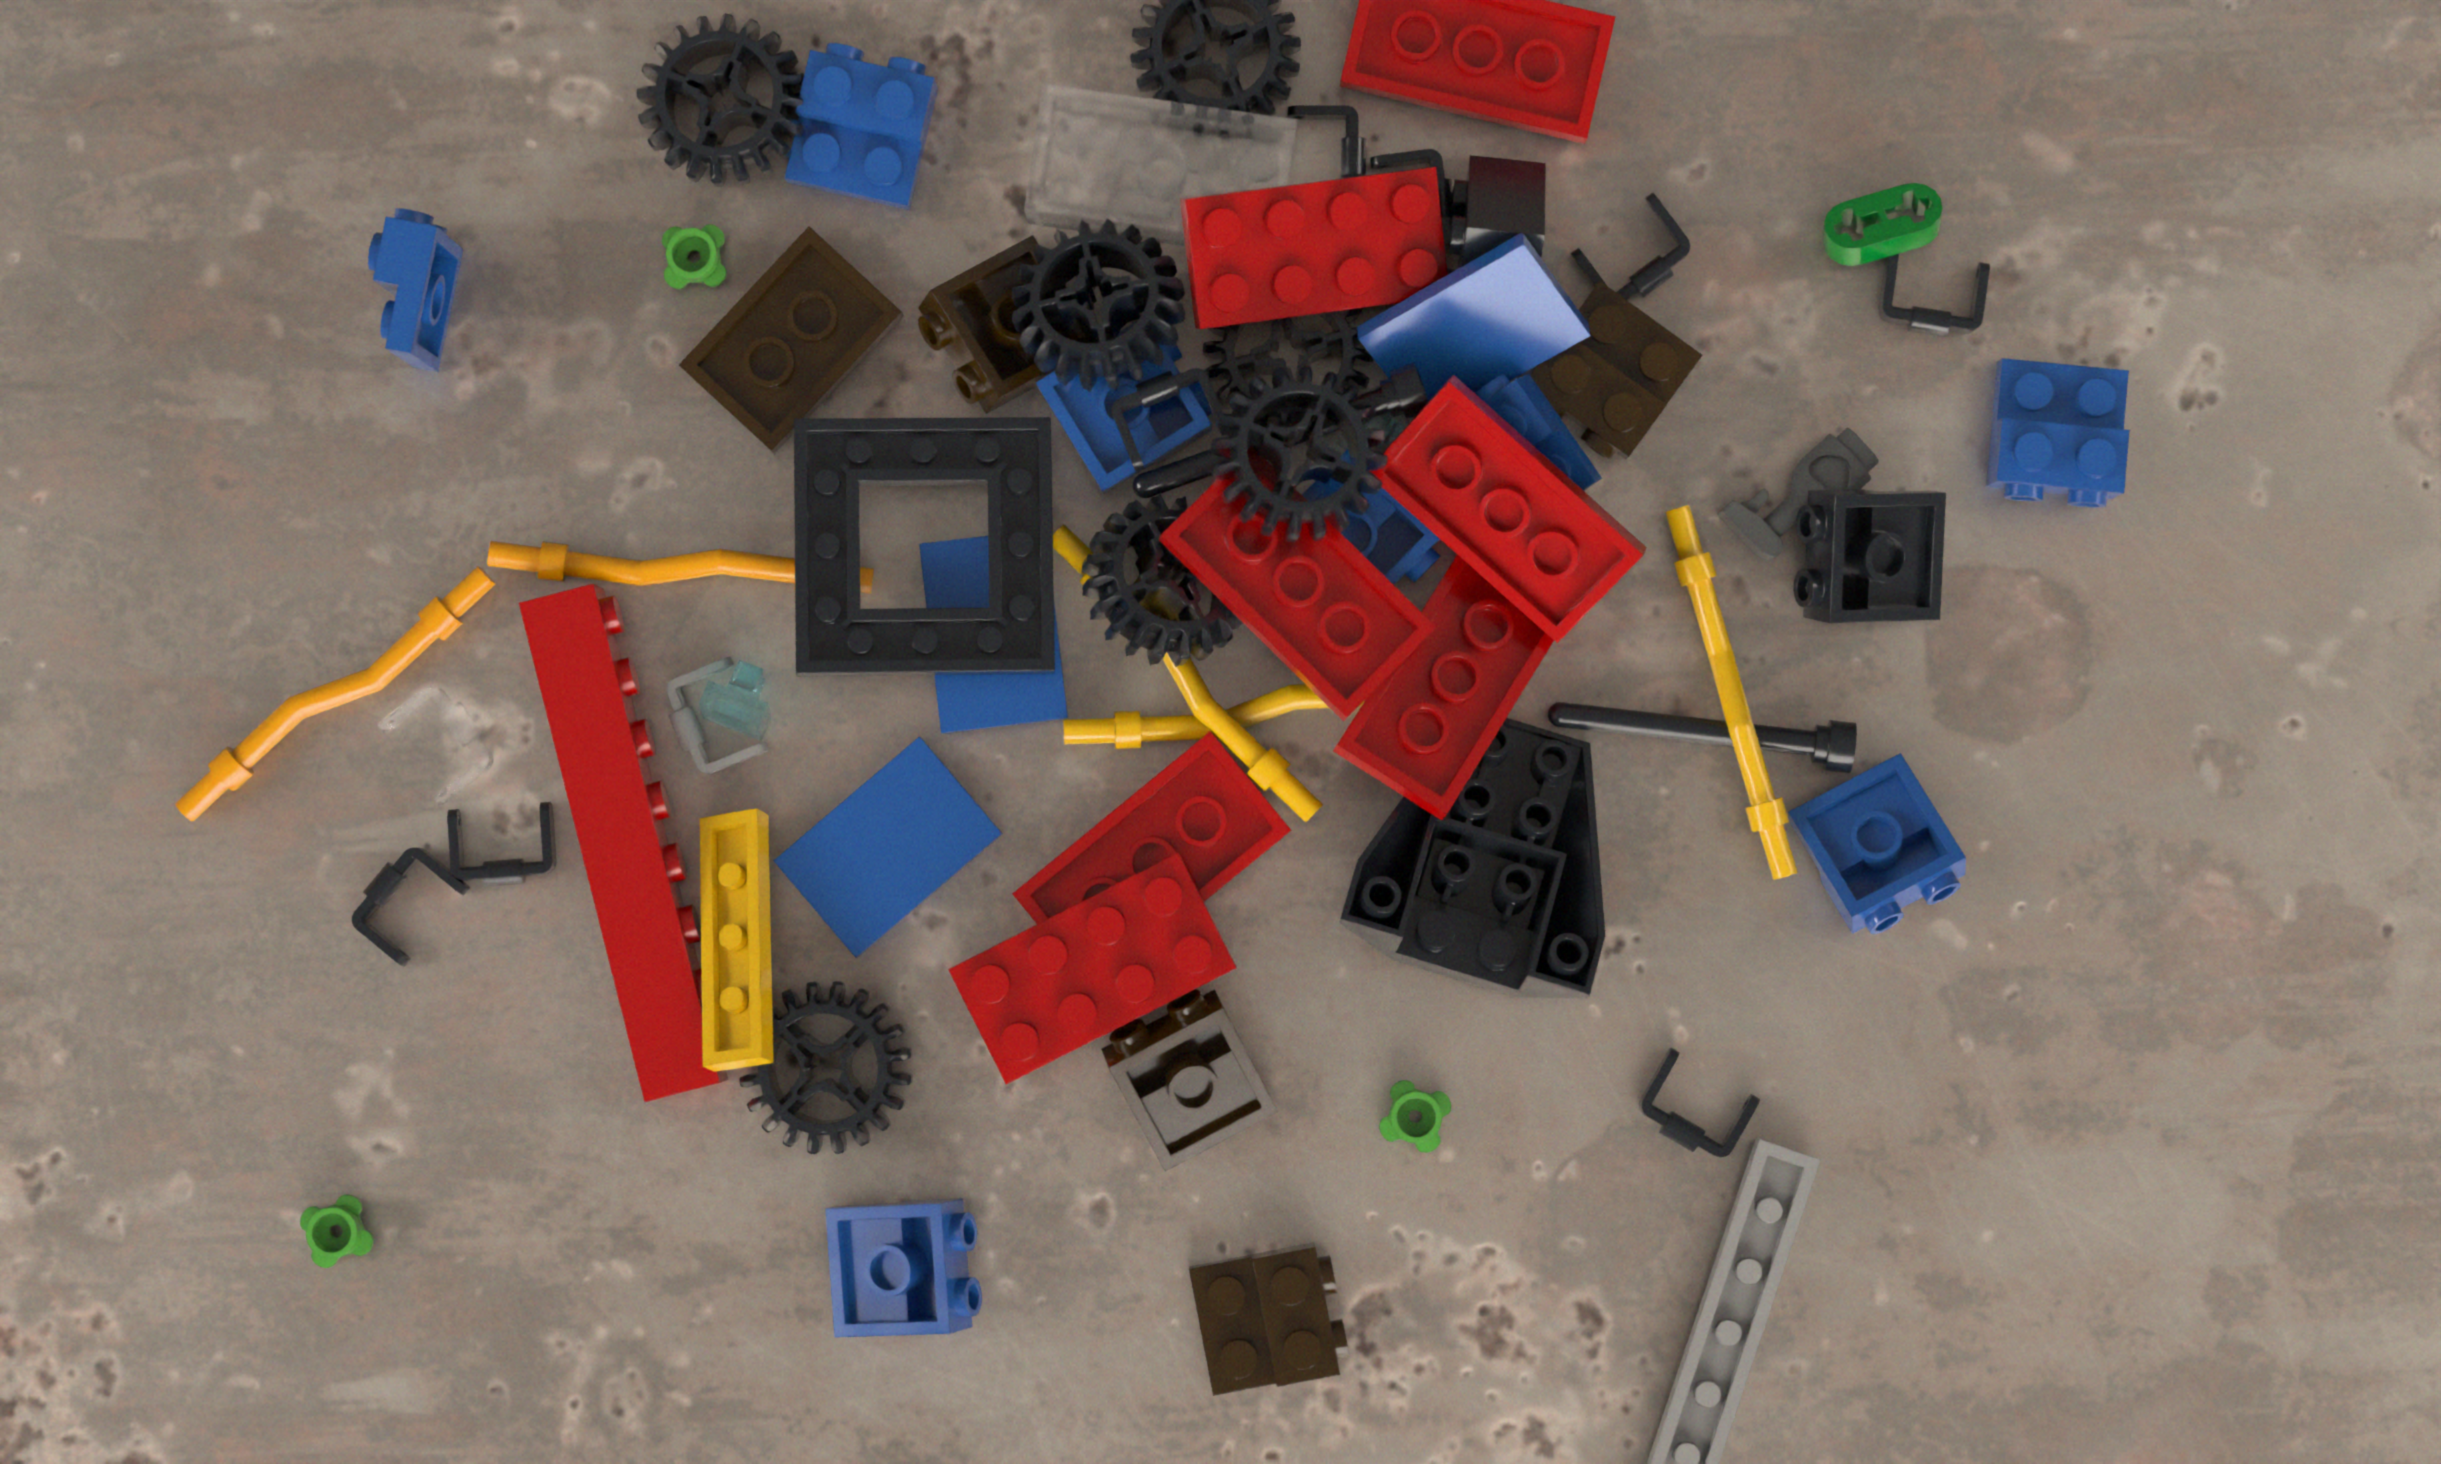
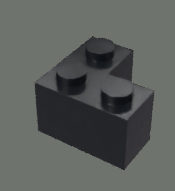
[1447,155,1546,274]

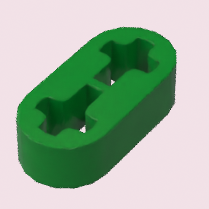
[1823,183,1943,266]

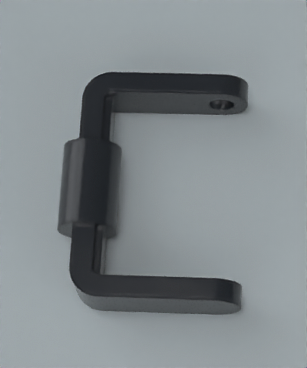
[1287,105,1366,178]
[1370,149,1453,251]
[1571,192,1690,301]
[1878,254,1990,337]
[1112,368,1226,472]
[447,802,556,887]
[352,848,470,967]
[1639,1048,1760,1157]

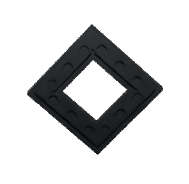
[794,417,1055,677]

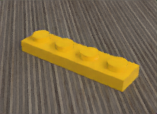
[699,808,773,1072]

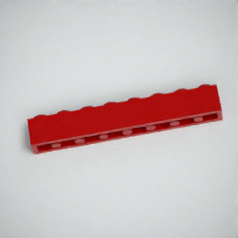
[519,583,728,1103]

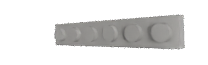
[1646,1137,1821,1464]

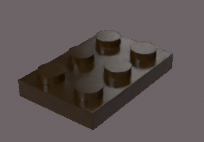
[679,226,904,454]

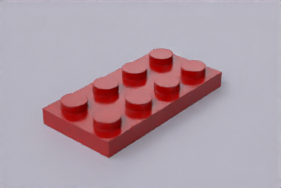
[1339,0,1616,144]
[1180,167,1448,329]
[1369,375,1647,643]
[1159,445,1436,722]
[1333,555,1554,820]
[1012,731,1291,924]
[948,853,1237,1085]

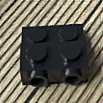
[1793,489,1946,623]

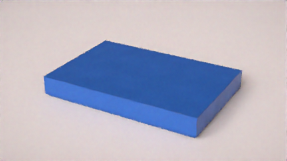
[1357,232,1591,401]
[919,536,1068,734]
[773,736,1003,958]

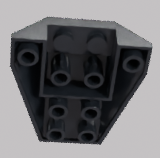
[1339,718,1606,998]

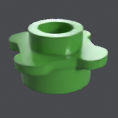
[662,224,727,289]
[1379,1080,1451,1153]
[300,1194,374,1268]

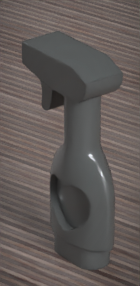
[1718,428,1879,561]

